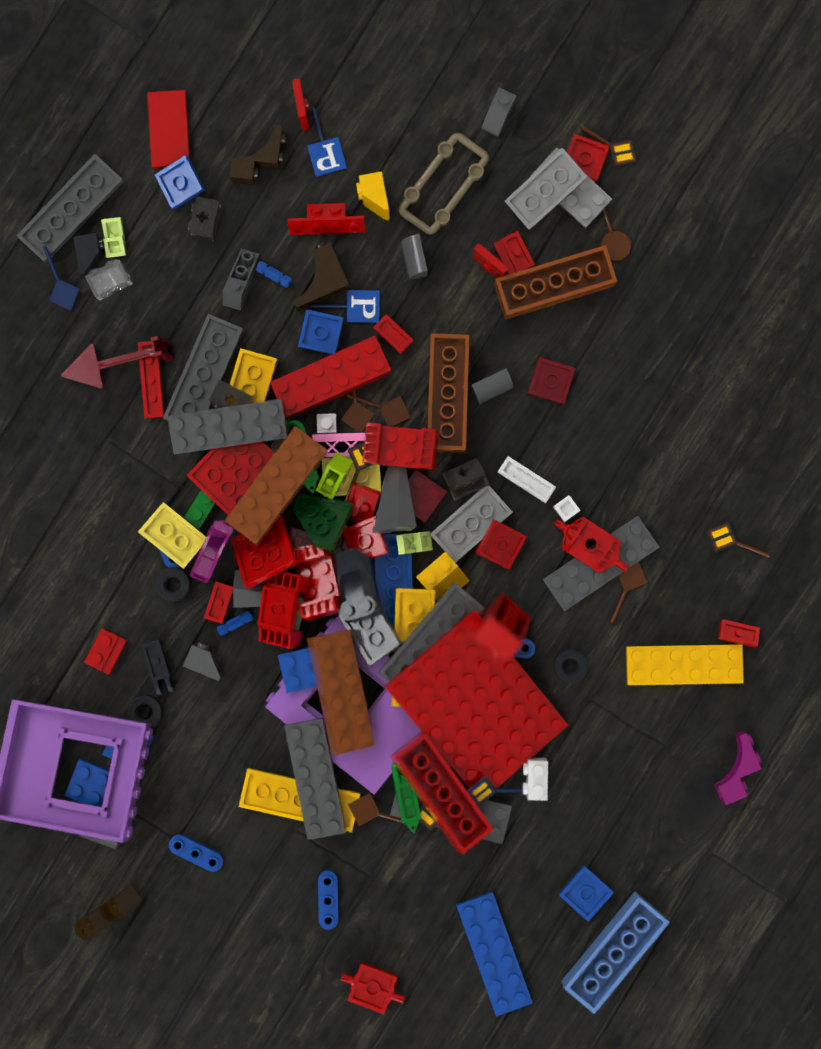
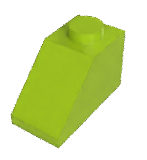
[316,452,353,499]

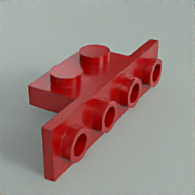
[288,203,365,235]

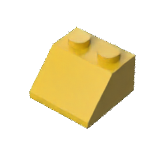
[356,171,390,220]
[417,552,470,601]

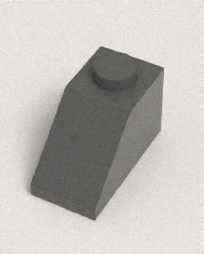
[481,87,516,137]
[183,642,223,681]

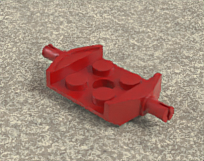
[553,517,630,574]

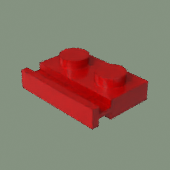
[493,231,535,275]
[348,482,381,523]
[84,628,128,675]

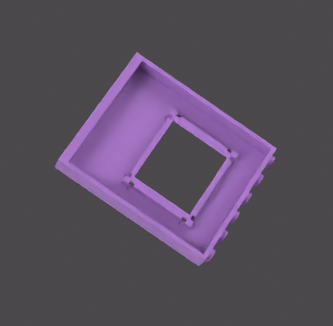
[265,616,423,794]
[0,700,153,843]

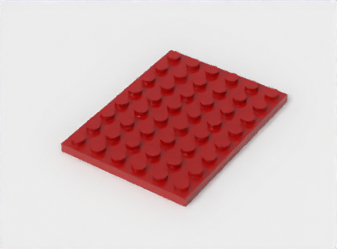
[384,609,568,789]

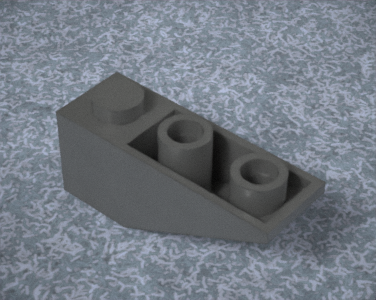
[223,249,259,310]

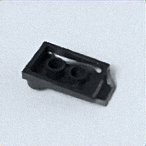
[334,548,383,623]

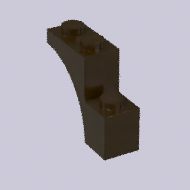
[229,125,287,185]
[72,885,142,941]

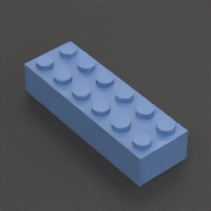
[561,891,669,1014]

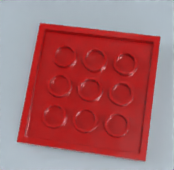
[186,442,275,515]

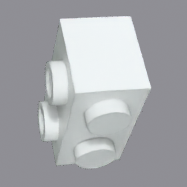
[523,758,548,800]

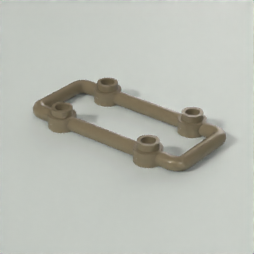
[399,133,489,235]

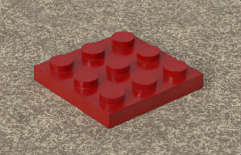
[231,515,298,589]

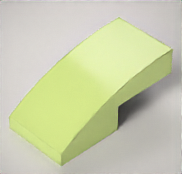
[101,217,126,258]
[396,531,433,555]

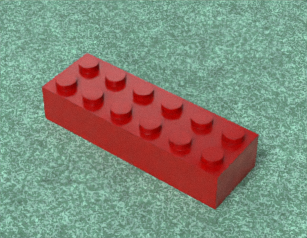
[270,335,392,420]
[475,592,531,662]
[390,733,494,854]

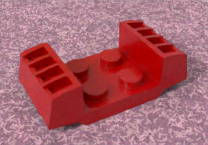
[362,423,439,470]
[294,544,341,621]
[258,572,309,649]

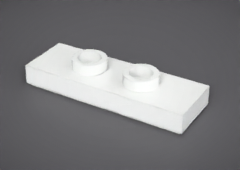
[497,456,556,503]

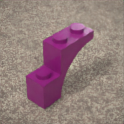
[189,520,233,583]
[714,731,762,805]

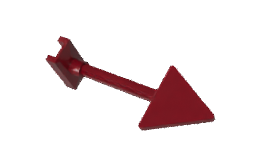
[61,336,175,389]

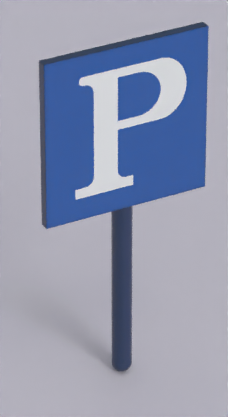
[307,107,347,177]
[311,290,379,323]

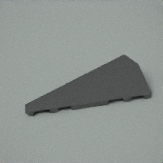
[372,466,416,533]
[233,570,304,608]

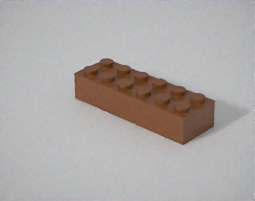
[494,245,617,320]
[428,334,469,452]
[225,426,328,545]
[307,629,375,755]

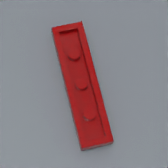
[138,341,165,419]

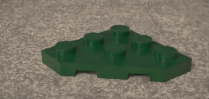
[293,493,354,551]

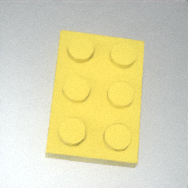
[322,457,381,497]
[138,502,206,569]

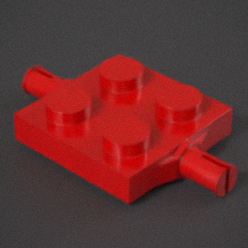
[340,961,405,1014]

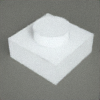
[317,414,337,434]
[553,495,580,522]

